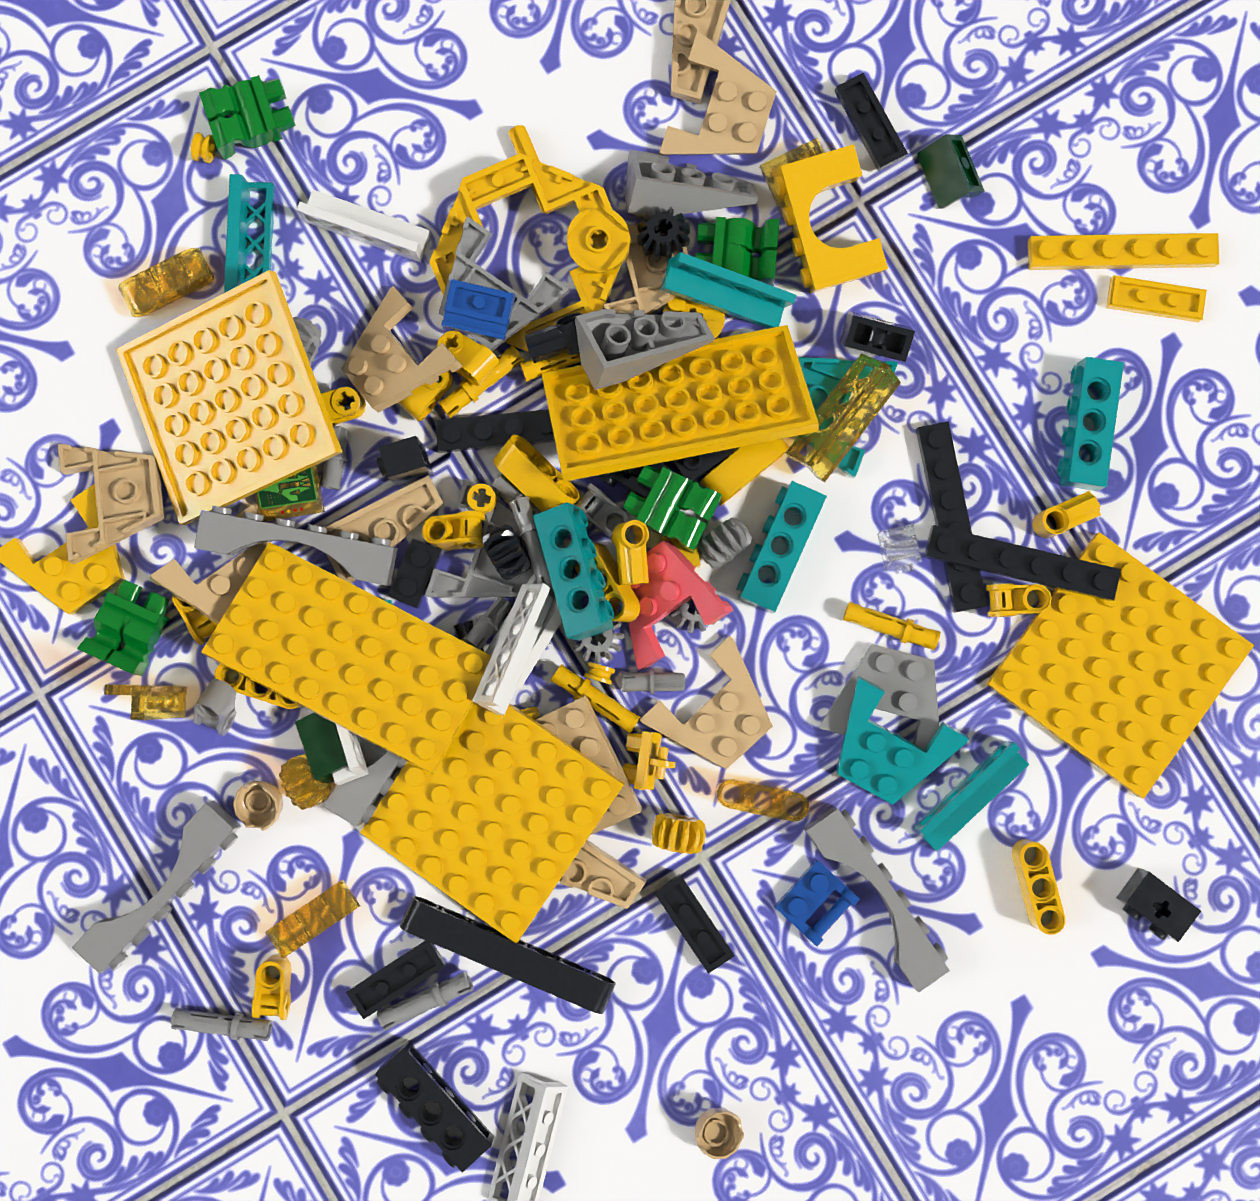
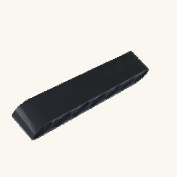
[400,896,616,1014]

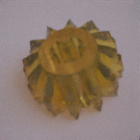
[279,754,331,810]

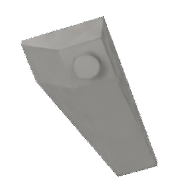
[625,149,758,218]
[575,309,715,390]

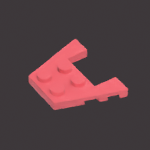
[628,540,733,670]

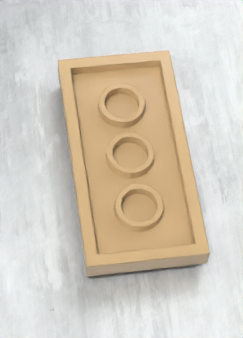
[535,695,643,835]

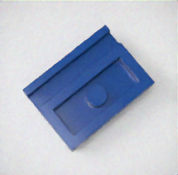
[441,279,516,341]

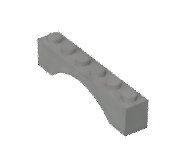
[194,505,398,586]
[323,752,407,827]
[71,800,242,974]
[803,806,950,993]

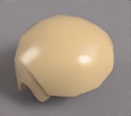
[233,781,283,831]
[695,1108,744,1159]

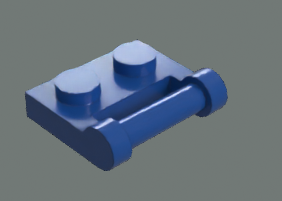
[774,859,860,947]

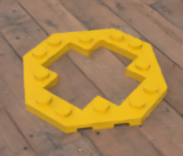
[429,153,622,353]

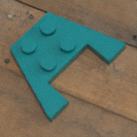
[798,357,898,478]
[836,675,969,805]

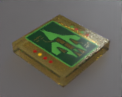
[255,465,325,522]

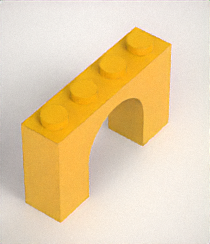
[774,144,888,294]

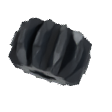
[637,206,690,263]
[482,524,531,581]

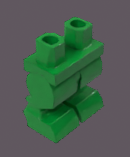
[199,75,296,160]
[696,217,780,286]
[623,466,722,553]
[77,579,169,676]

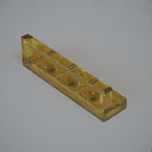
[785,353,901,482]
[104,684,187,720]

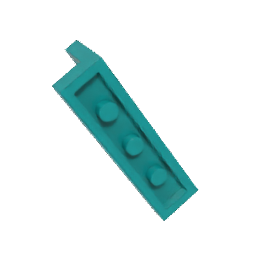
[224,174,275,293]
[660,252,796,329]
[913,741,1030,852]

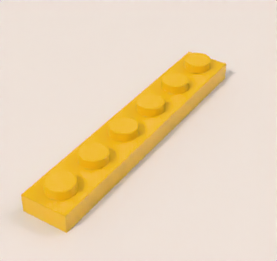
[1028,233,1219,270]

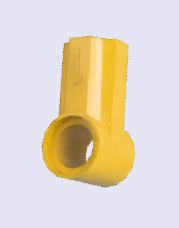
[1032,490,1101,539]
[612,520,649,585]

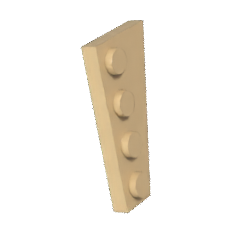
[670,0,731,104]
[325,475,444,584]
[560,840,646,909]

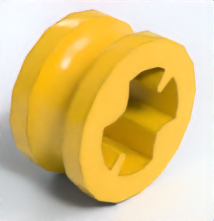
[191,132,216,164]
[467,484,497,514]
[584,661,616,685]

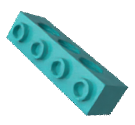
[1057,356,1124,491]
[736,480,827,614]
[533,502,614,641]

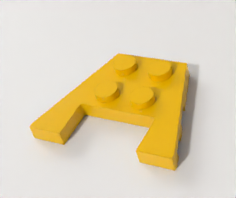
[0,484,125,615]

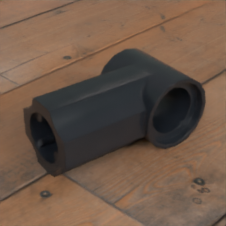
[525,313,582,363]

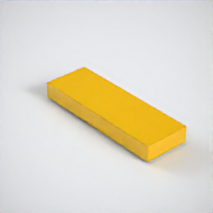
[1106,275,1207,323]

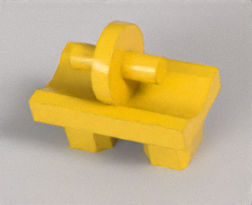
[623,731,676,790]

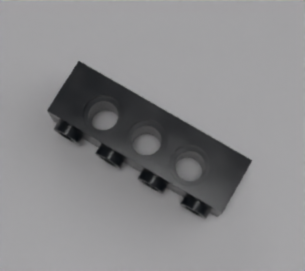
[375,1040,494,1173]

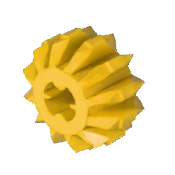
[651,813,706,854]

